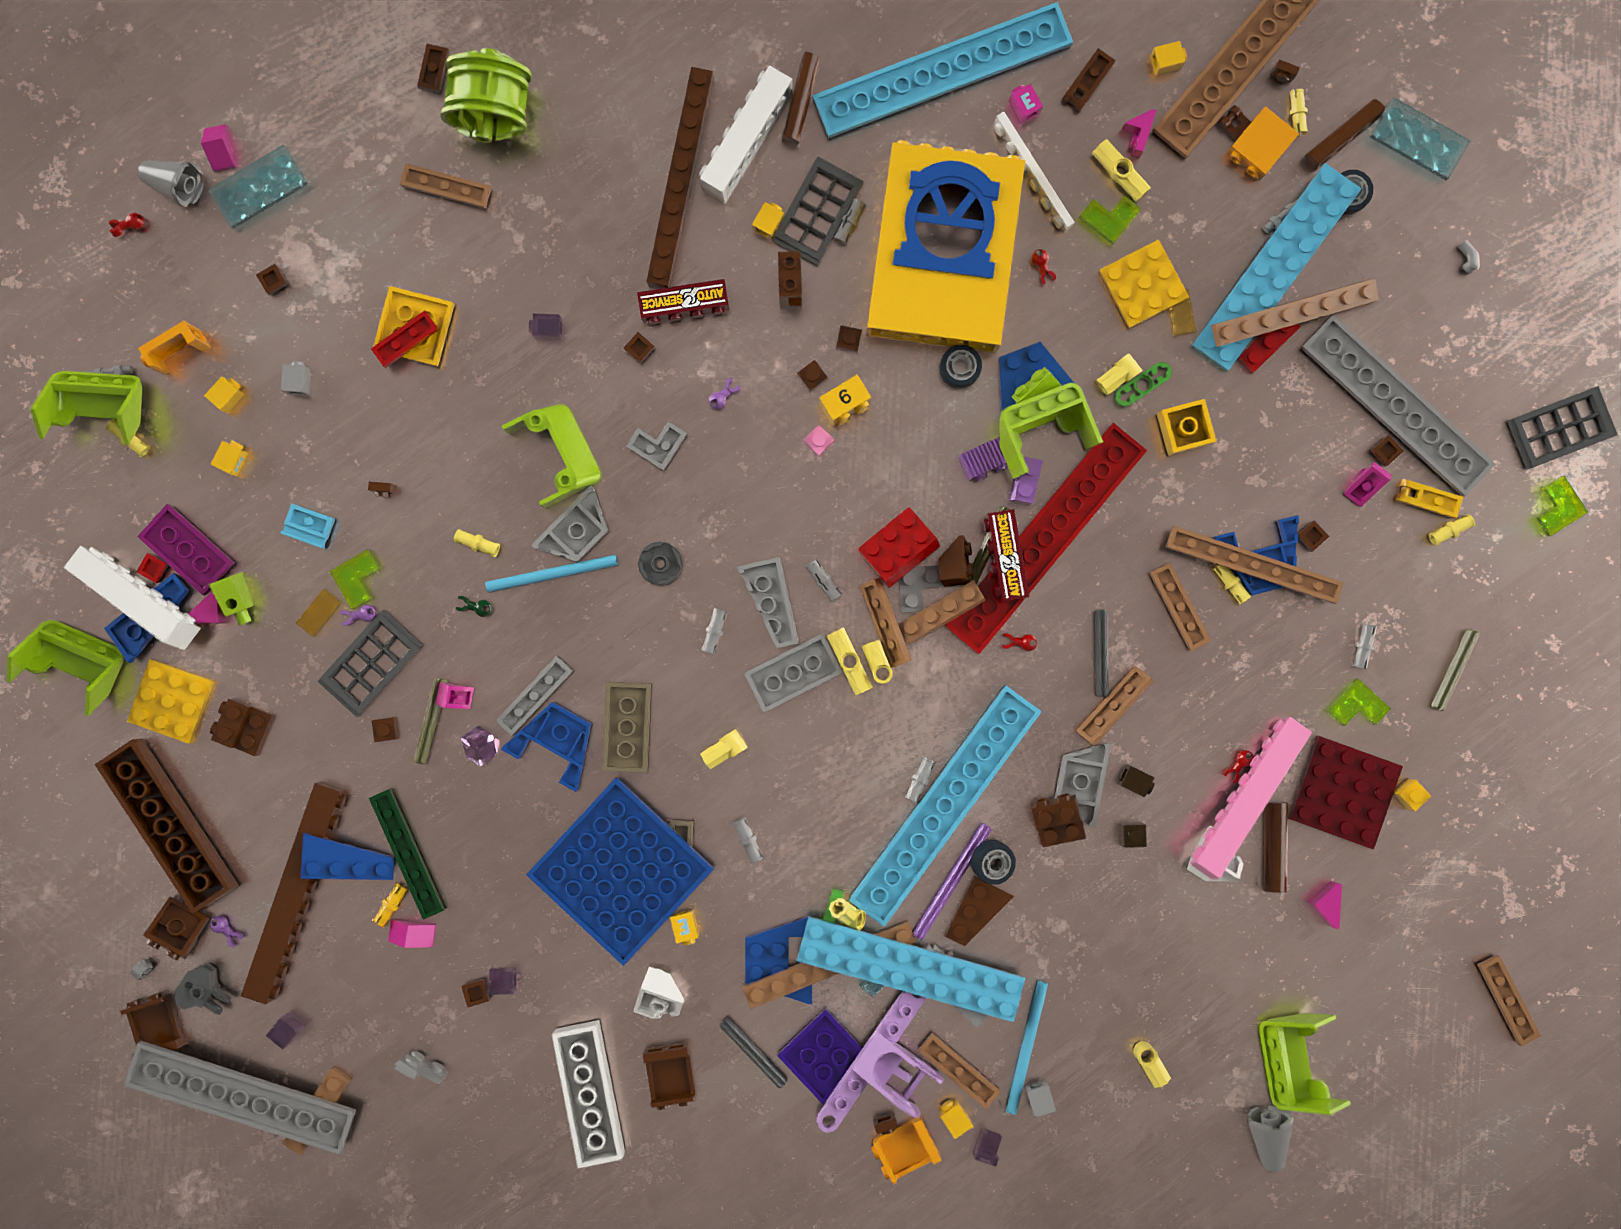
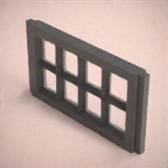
[772,157,864,266]
[1507,386,1618,470]
[317,610,423,717]

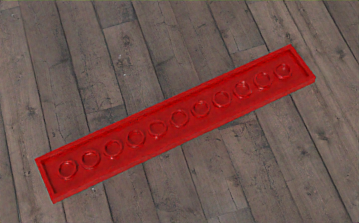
[945,422,1147,655]

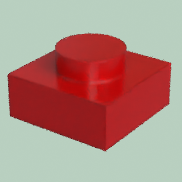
[136,553,169,583]

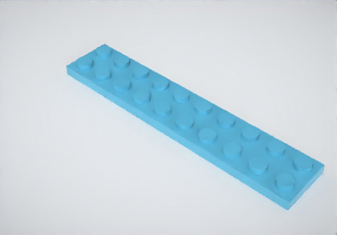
[1192,163,1361,371]
[797,916,1026,1022]

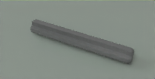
[1095,609,1109,697]
[720,1017,787,1088]

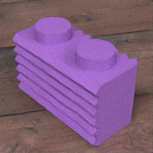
[958,437,1008,482]
[1010,456,1043,506]

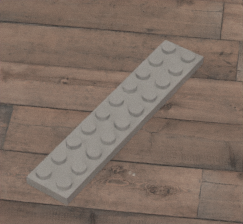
[1301,315,1495,497]
[123,1041,356,1155]

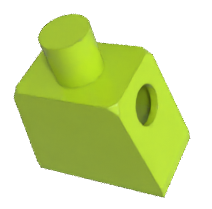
[209,572,254,626]

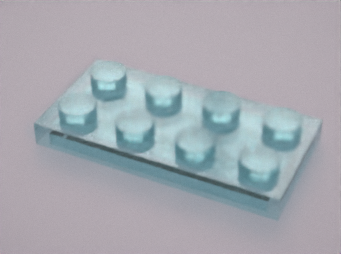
[1370,97,1471,180]
[208,145,308,229]

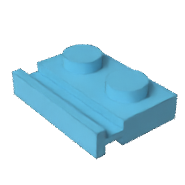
[281,503,335,549]

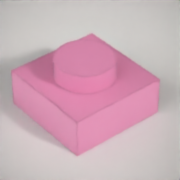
[803,425,834,456]

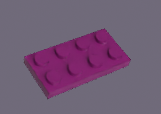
[137,504,235,596]

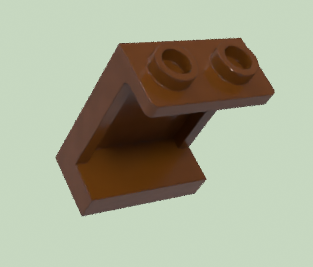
[778,251,802,308]
[120,992,186,1055]
[643,1043,697,1110]

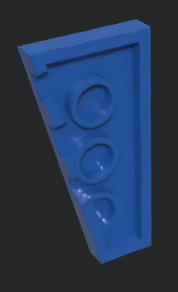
[104,573,189,663]
[301,832,394,880]

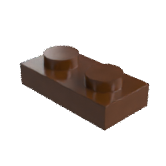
[417,44,450,93]

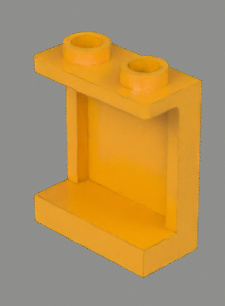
[1227,106,1299,180]
[138,320,211,375]
[871,1115,942,1185]

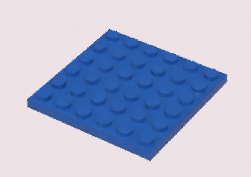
[526,777,714,966]

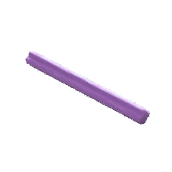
[913,823,991,940]

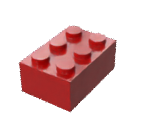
[858,507,940,588]

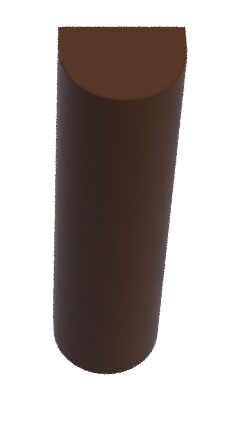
[782,51,820,145]
[1305,99,1386,171]
[1263,802,1288,893]

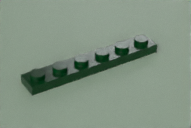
[369,788,445,920]

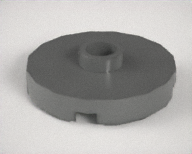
[638,541,683,586]

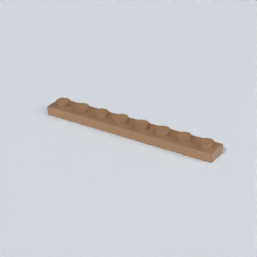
[1211,278,1379,347]
[1165,526,1344,604]
[742,921,916,1009]

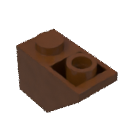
[938,535,973,587]

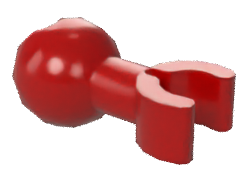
[108,212,144,237]
[1032,249,1056,285]
[1002,633,1038,652]
[1223,750,1254,783]

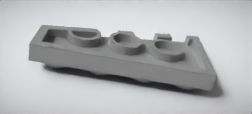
[737,557,799,648]

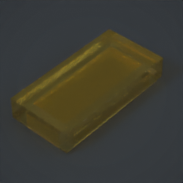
[1169,289,1197,337]
[296,589,342,637]

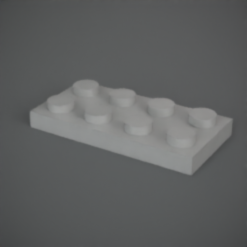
[744,633,843,713]

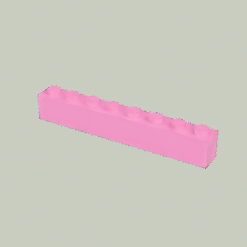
[1190,717,1312,880]

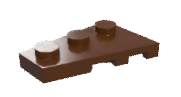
[944,875,1014,946]

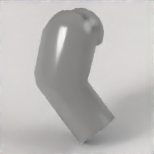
[1458,240,1480,274]

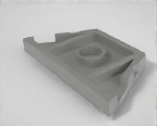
[531,485,609,562]
[1054,743,1111,828]

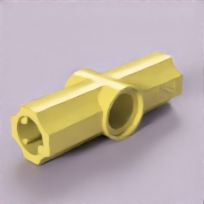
[1092,139,1151,202]
[827,628,873,696]

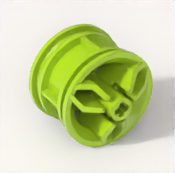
[440,48,532,143]

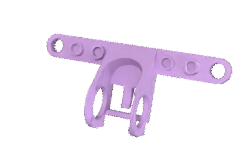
[816,991,944,1132]

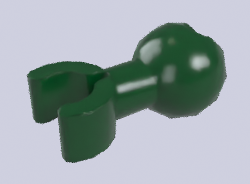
[456,596,492,617]

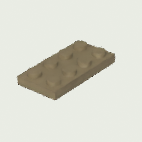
[602,682,651,773]

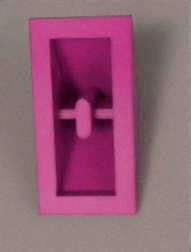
[201,124,236,172]
[188,591,225,623]
[436,682,474,709]
[1308,881,1342,929]
[388,919,436,948]

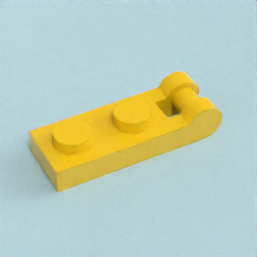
[1395,479,1463,519]

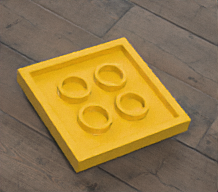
[1099,239,1189,329]
[373,286,455,367]
[127,659,215,744]

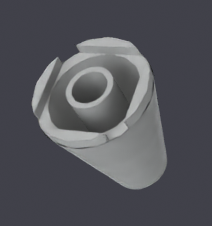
[137,160,204,207]
[1247,1105,1294,1173]

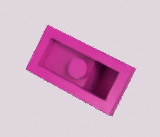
[1121,109,1157,158]
[1344,462,1392,507]

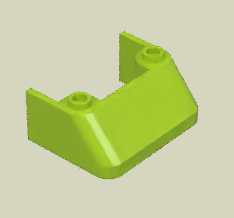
[30,371,142,445]
[1000,383,1103,479]
[501,404,601,509]
[7,620,124,716]
[1259,1013,1351,1115]

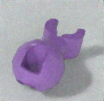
[709,377,740,409]
[339,604,375,626]
[210,916,245,948]

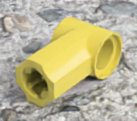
[1096,353,1143,396]
[862,640,893,685]
[700,729,748,770]
[829,898,866,930]
[1133,1041,1171,1088]

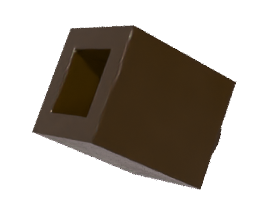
[1117,765,1155,797]
[1119,822,1147,848]

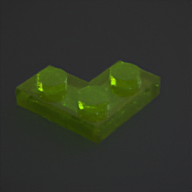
[1079,195,1141,245]
[1536,475,1589,537]
[329,549,381,610]
[1327,679,1391,726]

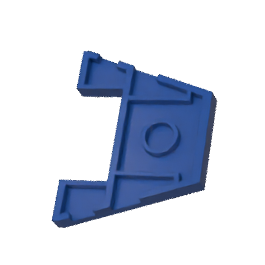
[999,341,1074,412]
[1213,515,1299,596]
[501,702,592,792]
[745,916,812,1004]

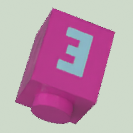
[1009,83,1043,124]

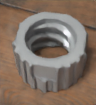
[130,959,154,981]

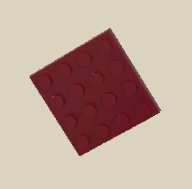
[1288,736,1403,850]

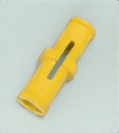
[372,882,409,927]

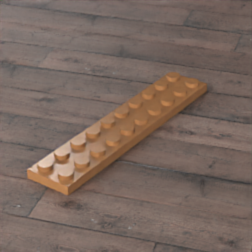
[1152,0,1320,159]

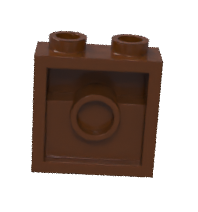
[210,698,274,756]
[1031,793,1086,847]
[143,897,210,961]

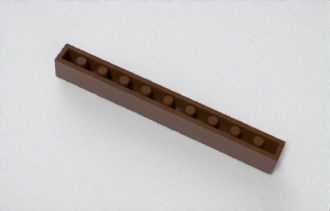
[646,67,714,289]
[241,782,346,1005]

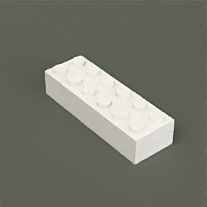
[699,65,793,204]
[64,546,201,650]
[552,1020,625,1168]

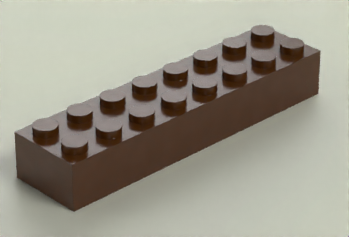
[94,738,239,914]

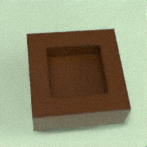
[1271,59,1300,83]
[256,264,288,295]
[836,325,862,352]
[624,332,655,364]
[797,360,828,392]
[1370,435,1404,467]
[368,481,396,498]
[1298,520,1330,552]
[371,717,398,742]
[461,978,491,1008]
[873,1113,898,1135]

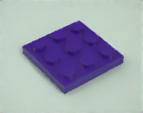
[777,1008,863,1104]

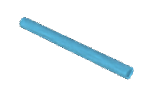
[485,555,618,592]
[1006,981,1048,1115]

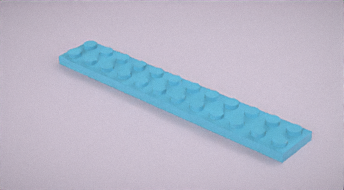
[812,2,1073,138]
[848,685,1042,927]

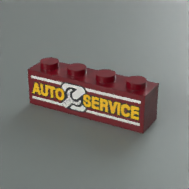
[637,279,730,325]
[983,509,1029,602]

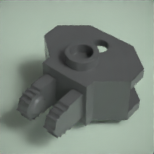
[175,964,231,1014]

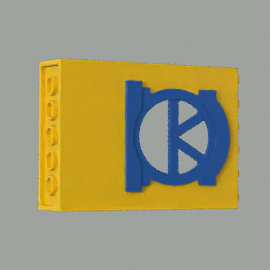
[866,140,1025,353]

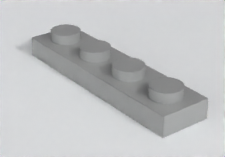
[496,656,573,736]

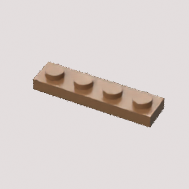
[400,163,492,209]
[1149,563,1211,651]
[860,578,911,668]
[898,580,986,645]
[1076,666,1154,747]
[1477,955,1541,1046]
[918,1032,1001,1109]
[282,1066,352,1156]

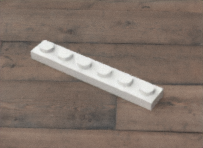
[994,112,1075,233]

